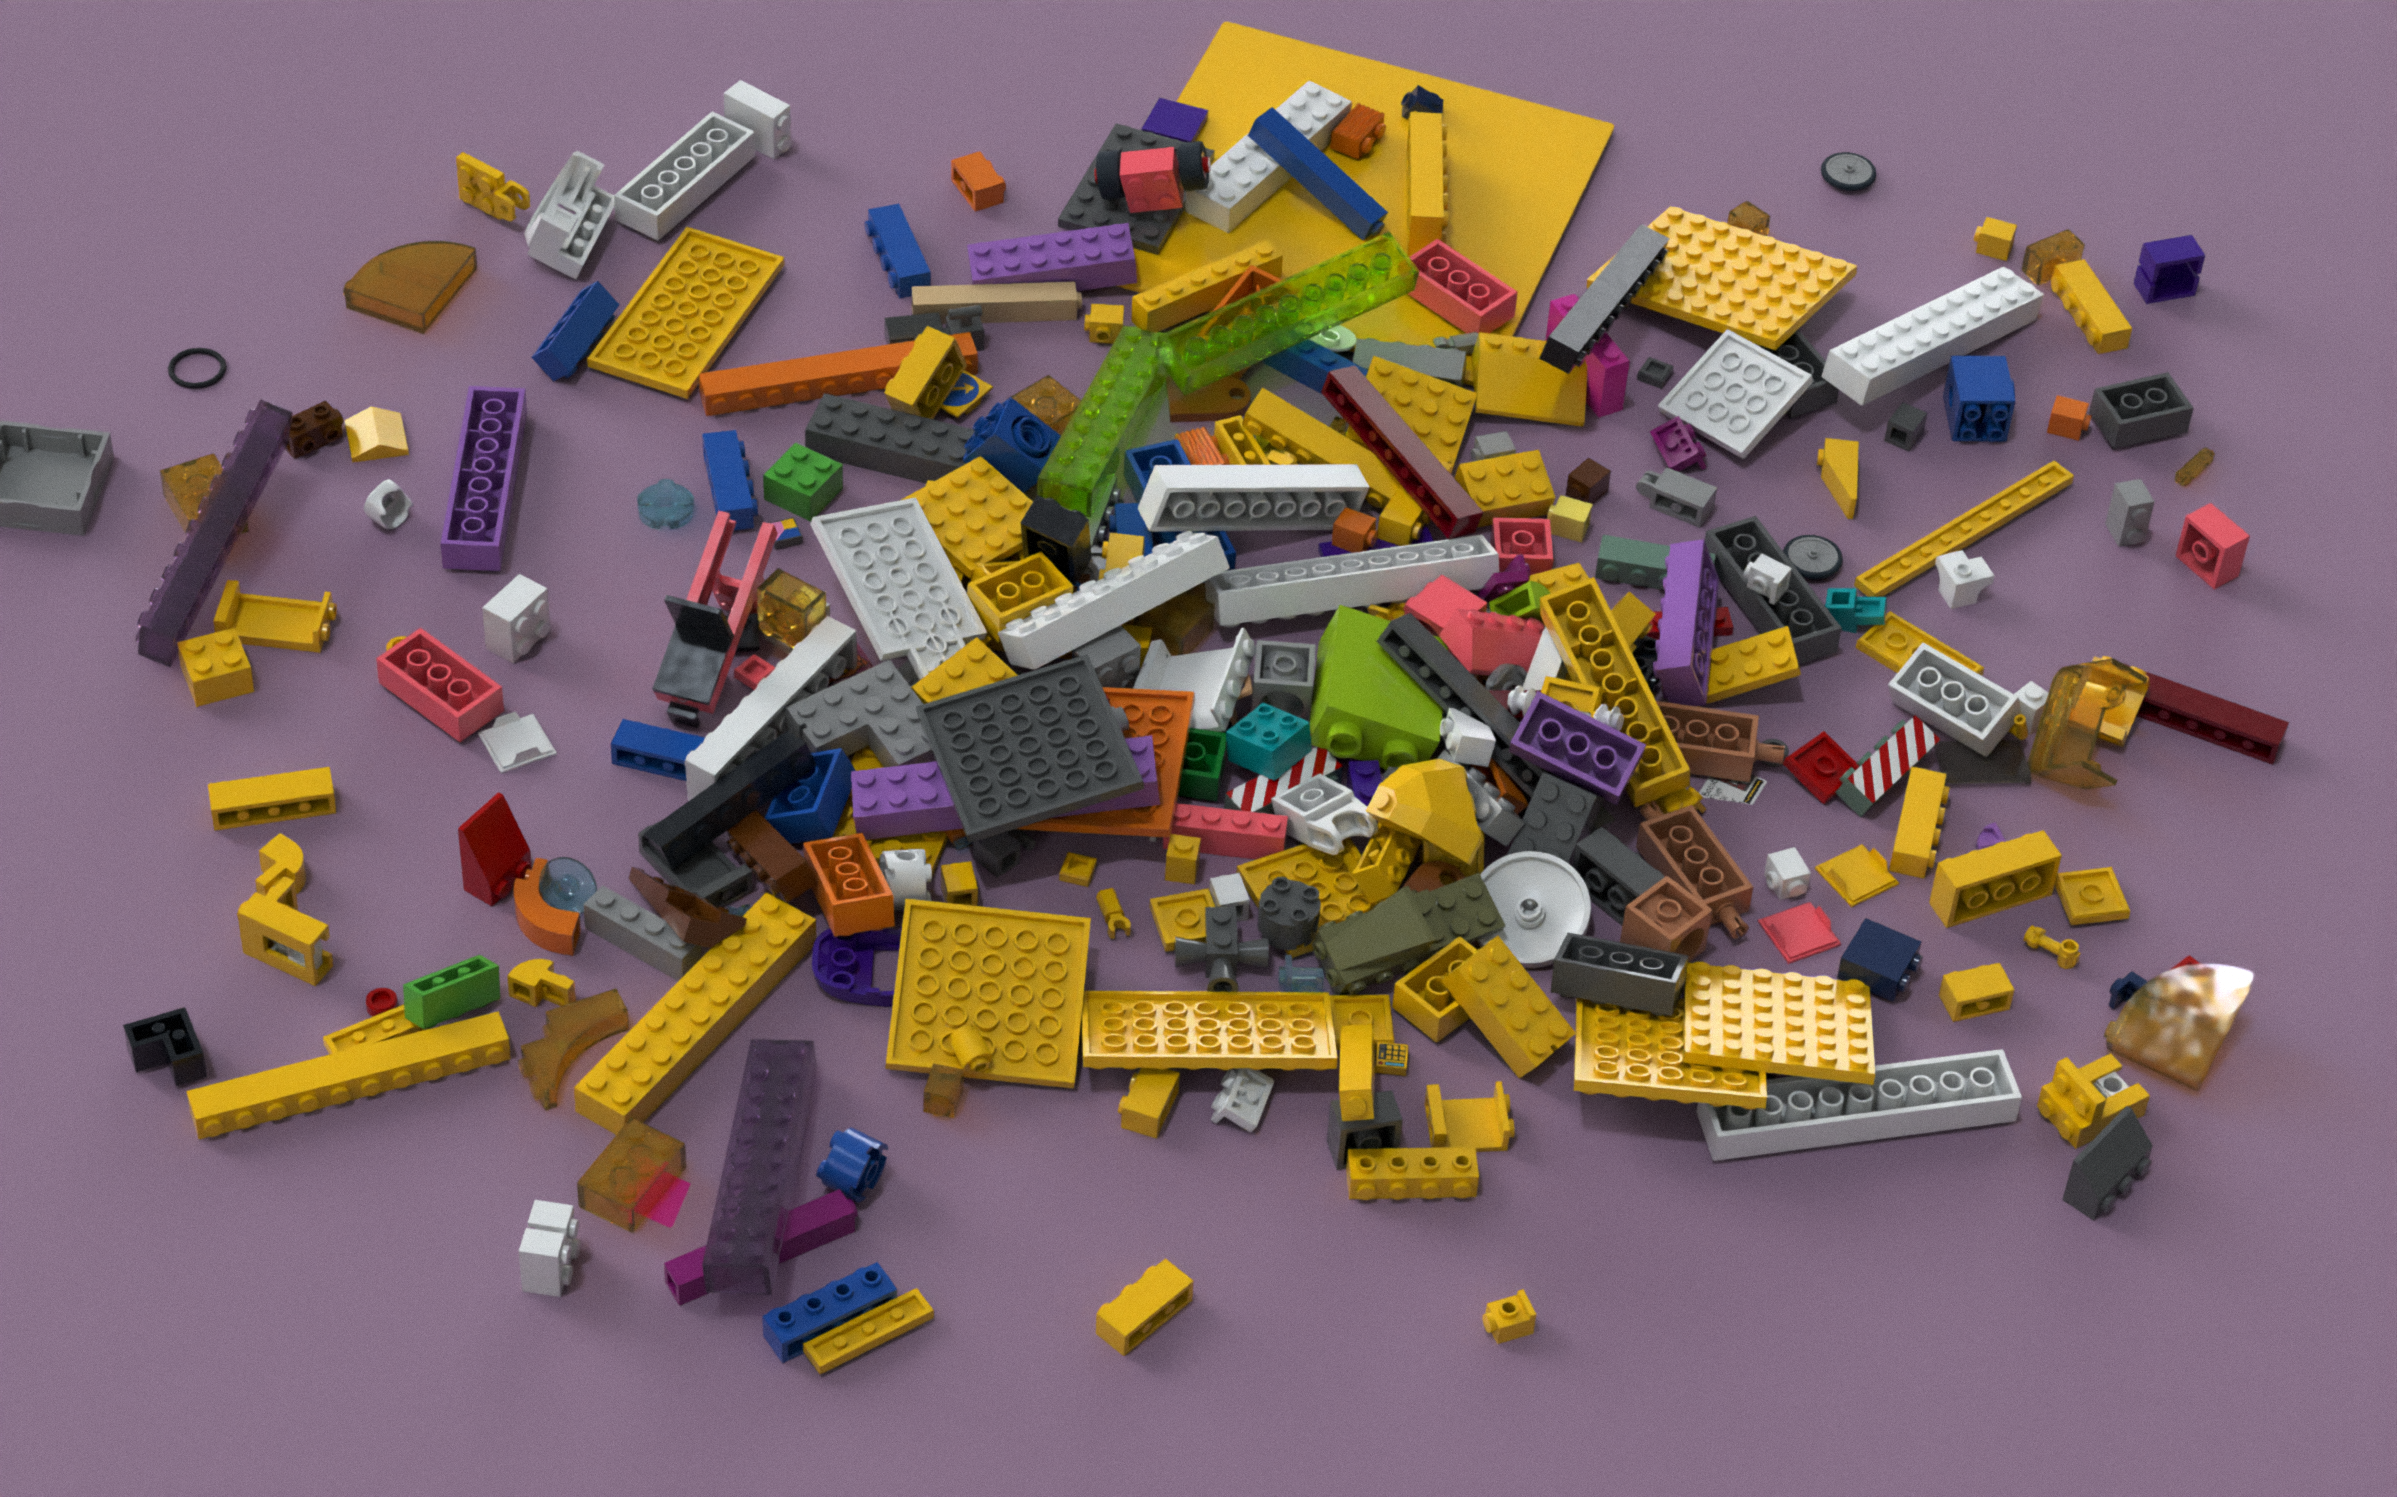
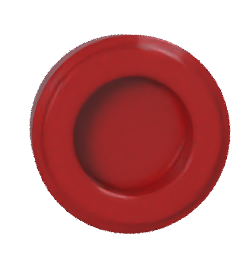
[366,988,398,1017]

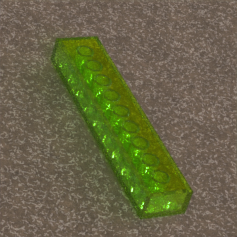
[1155,232,1419,396]
[1037,326,1176,518]

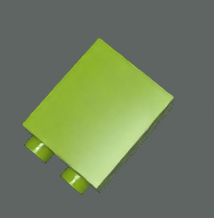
[1309,605,1448,771]

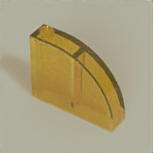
[343,241,477,334]
[2104,964,2253,1091]

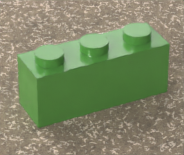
[403,954,500,1029]

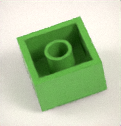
[763,442,843,522]

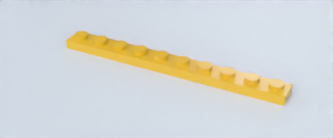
[1854,460,2074,597]

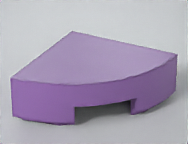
[1976,822,2006,850]

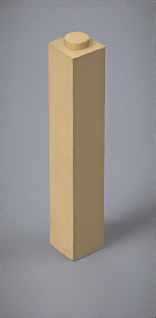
[912,282,1082,324]

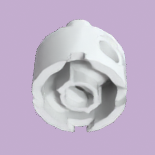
[879,849,932,912]

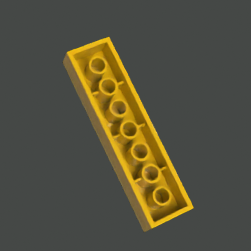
[1540,577,1690,807]

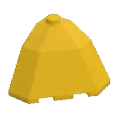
[1366,759,1484,865]

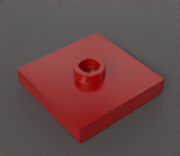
[1782,731,1859,804]

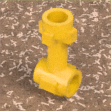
[2023,925,2081,969]

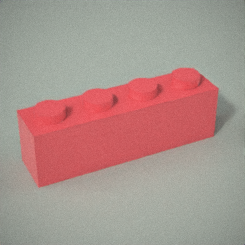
[1163,803,1288,859]

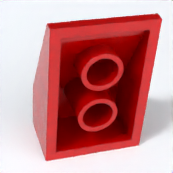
[458,792,532,907]

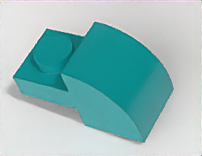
[1825,588,1887,633]

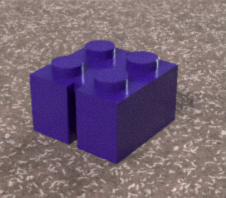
[2133,235,2205,304]

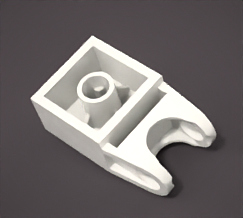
[1271,774,1378,855]

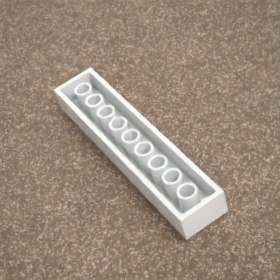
[1821,267,2044,406]
[1205,535,1499,628]
[1696,1049,2022,1161]

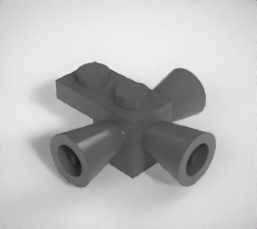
[1174,907,1269,992]

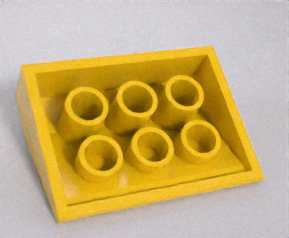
[1472,332,1588,427]

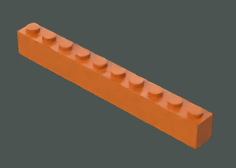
[699,332,978,416]

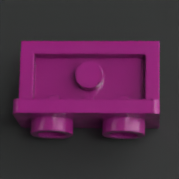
[1478,554,1530,603]

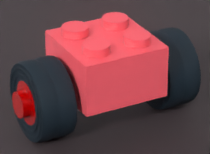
[1094,141,1211,213]

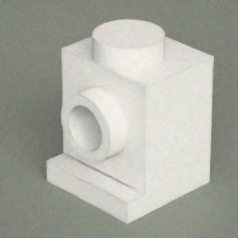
[1743,554,1792,605]

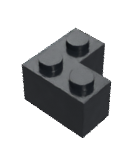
[123,1007,207,1086]

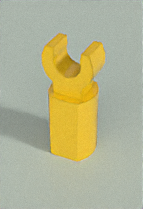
[1096,888,1131,939]

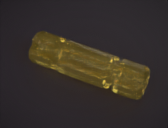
[2174,447,2215,486]

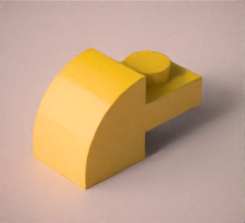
[507,959,576,1010]

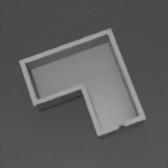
[786,659,936,767]

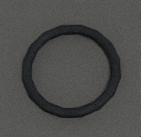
[168,347,226,389]

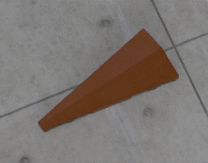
[628,867,747,948]

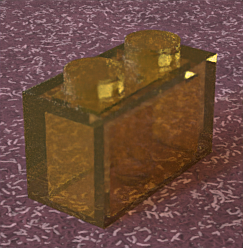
[2021,229,2085,285]

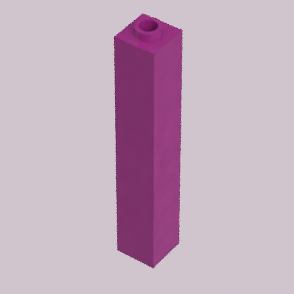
[664,1189,858,1306]

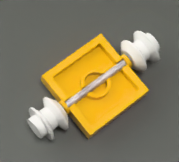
[1507,676,1624,731]

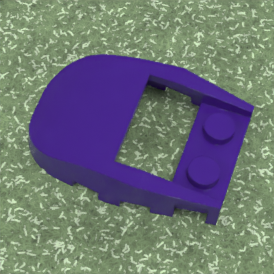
[812,926,902,1007]

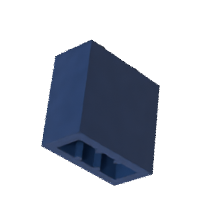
[1837,918,1923,1002]

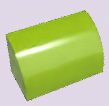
[1489,581,1550,621]

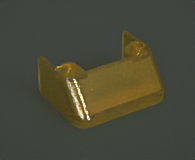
[2027,658,2148,789]

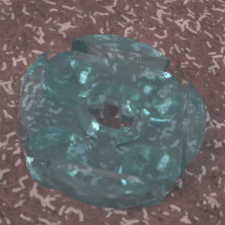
[637,478,694,530]

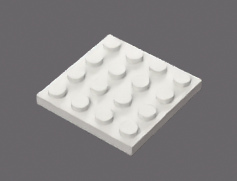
[1658,329,1814,459]

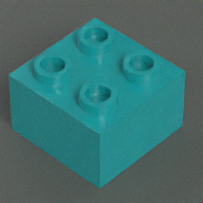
[1226,702,1312,781]

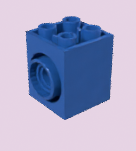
[1943,356,2015,442]
[962,397,1062,493]

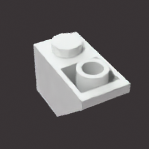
[1440,708,1496,767]

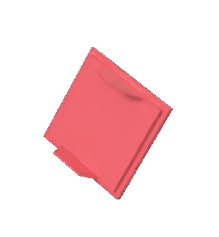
[1758,902,1841,964]

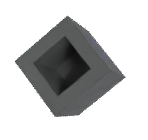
[1884,402,1927,452]

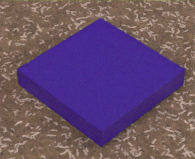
[1142,97,1209,142]

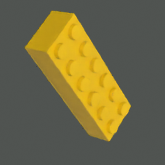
[1406,112,1448,257]

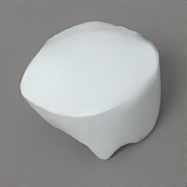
[364,479,413,529]

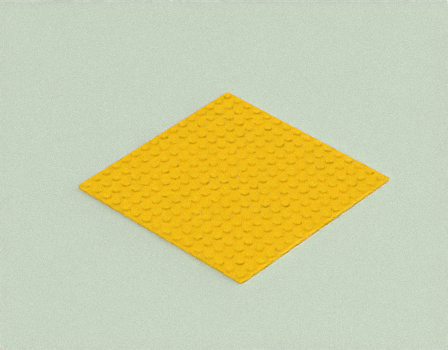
[1116,21,1614,386]

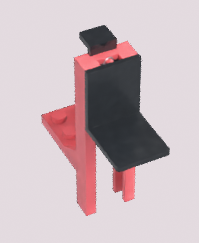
[652,511,778,728]

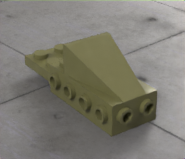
[1312,873,1506,995]

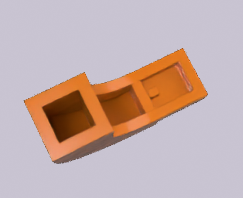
[513,858,581,956]

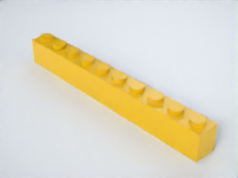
[186,1011,511,1139]

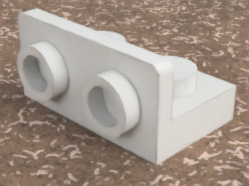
[1211,1068,1275,1133]

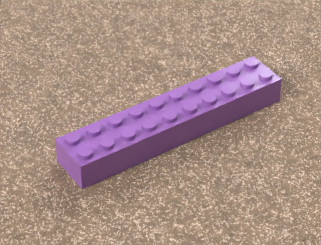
[851,735,1160,840]

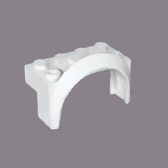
[524,151,614,279]

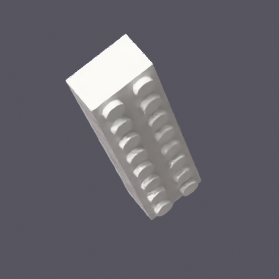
[1185,81,1352,233]
[1138,464,1369,532]
[998,531,1230,670]
[685,616,857,801]

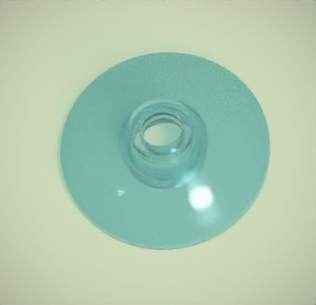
[539,857,597,913]

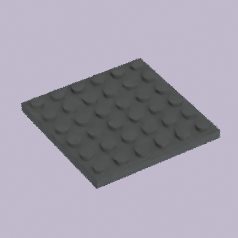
[916,654,1144,843]

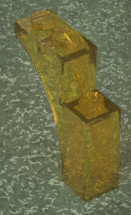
[518,988,629,1111]

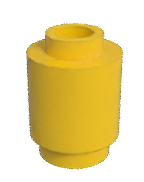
[950,1025,992,1074]

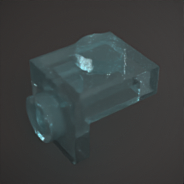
[1278,955,1324,992]

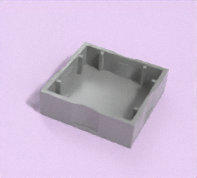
[0,420,114,536]

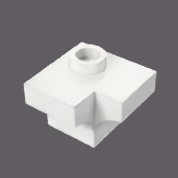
[1935,550,1995,609]

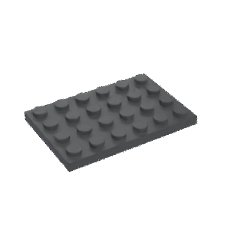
[1058,123,1215,255]

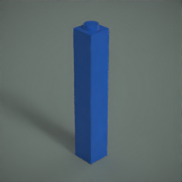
[1248,107,1388,240]

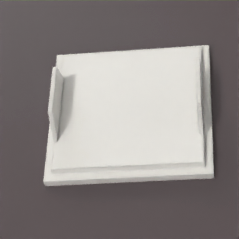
[478,711,557,774]

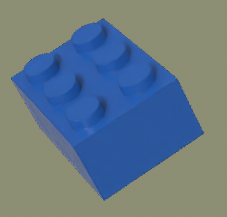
[765,748,856,844]

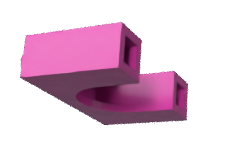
[1545,294,1630,418]

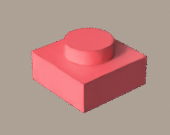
[734,654,775,690]

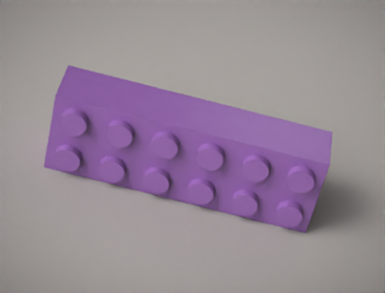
[967,223,1137,291]
[1653,539,1719,706]

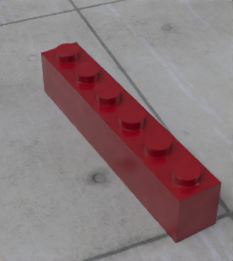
[2121,663,2289,765]

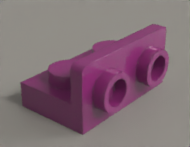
[1650,416,1707,472]

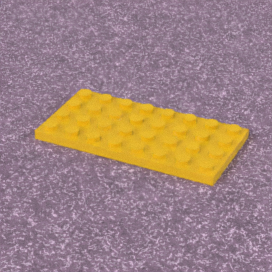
[587,227,785,399]
[1081,991,1337,1071]

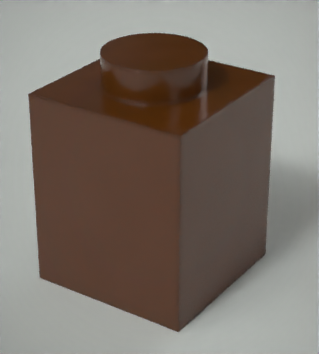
[1566,458,1611,504]

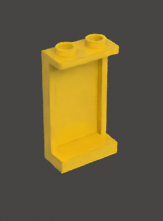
[213,580,337,653]

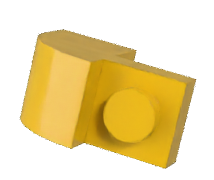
[255,833,306,896]

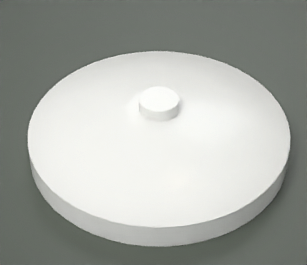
[1477,851,1591,968]

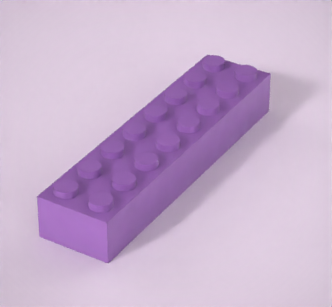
[440,386,527,571]

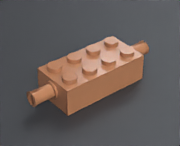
[1656,701,1785,782]
[1636,801,1753,939]

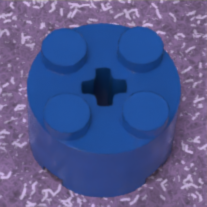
[816,1127,888,1203]

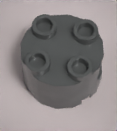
[1257,877,1321,950]

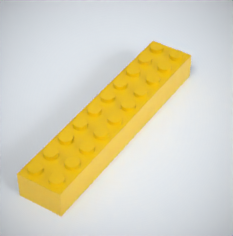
[574,892,817,1140]

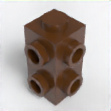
[277,400,344,459]

